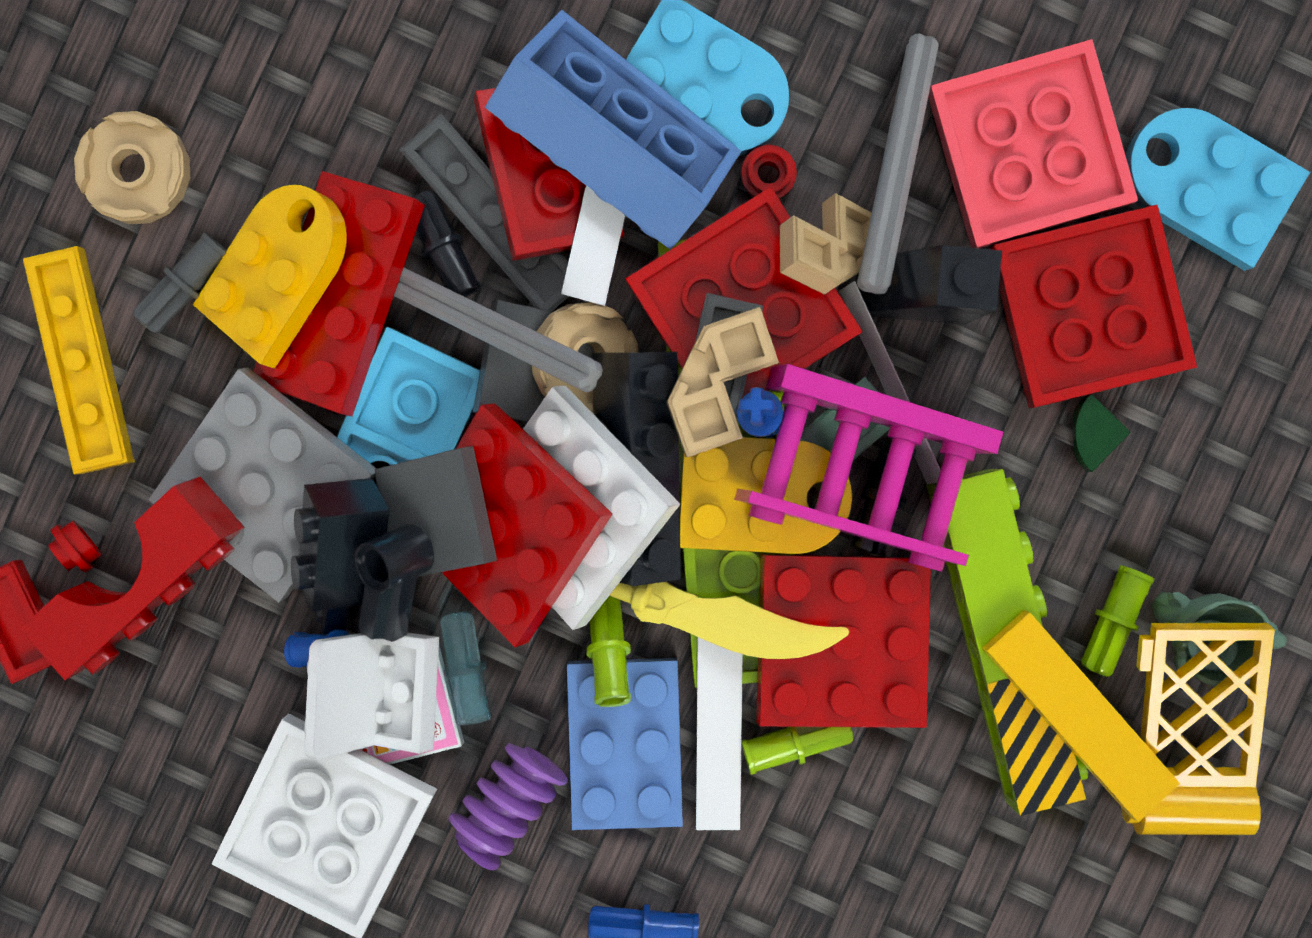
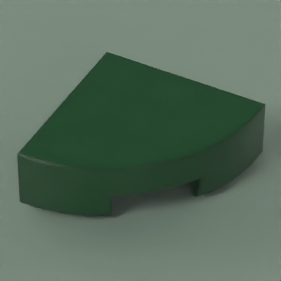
[1072,394,1131,472]

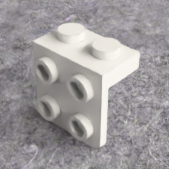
[304,633,439,759]

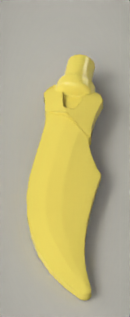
[609,582,850,659]

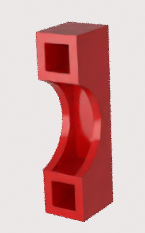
[20,476,245,680]

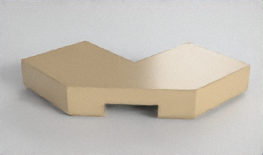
[780,193,872,294]
[667,307,779,457]

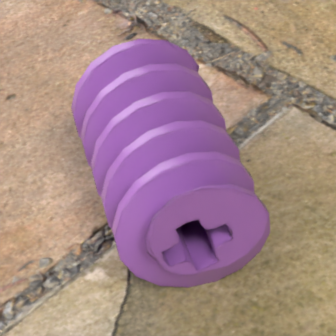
[448,743,568,870]

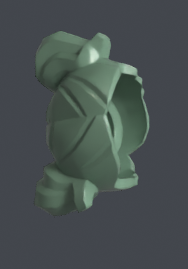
[1152,591,1287,687]

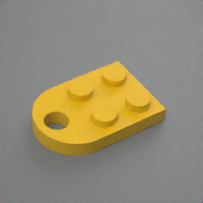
[193,185,347,369]
[680,437,852,554]

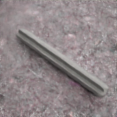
[857,33,939,294]
[394,268,603,392]

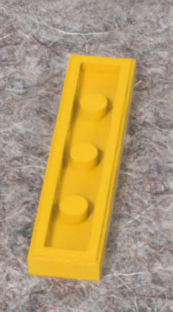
[23,246,135,474]
[982,610,1181,823]

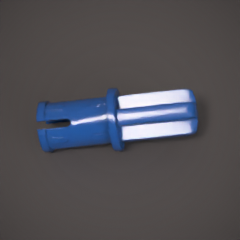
[737,387,784,439]
[588,904,699,938]

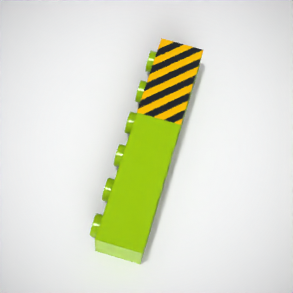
[926,469,1088,816]

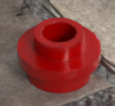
[741,145,797,199]
[48,520,102,573]

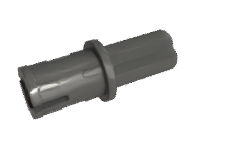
[133,232,227,333]

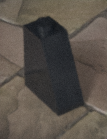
[858,245,1002,325]

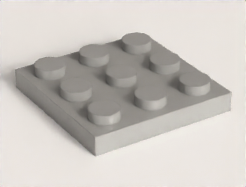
[149,367,376,603]

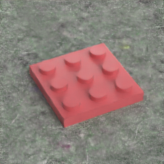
[928,39,1138,248]

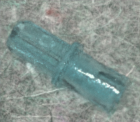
[440,611,491,725]

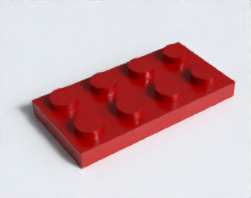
[253,171,425,417]

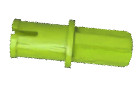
[1081,565,1155,677]
[586,596,631,707]
[741,727,853,775]

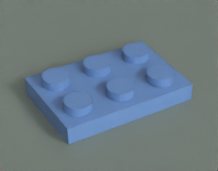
[567,658,683,830]

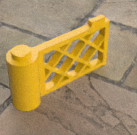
[1121,623,1275,835]

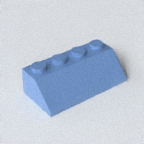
[485,10,741,250]

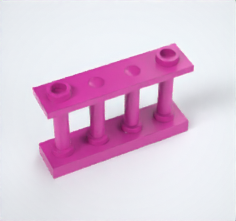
[734,364,1003,572]

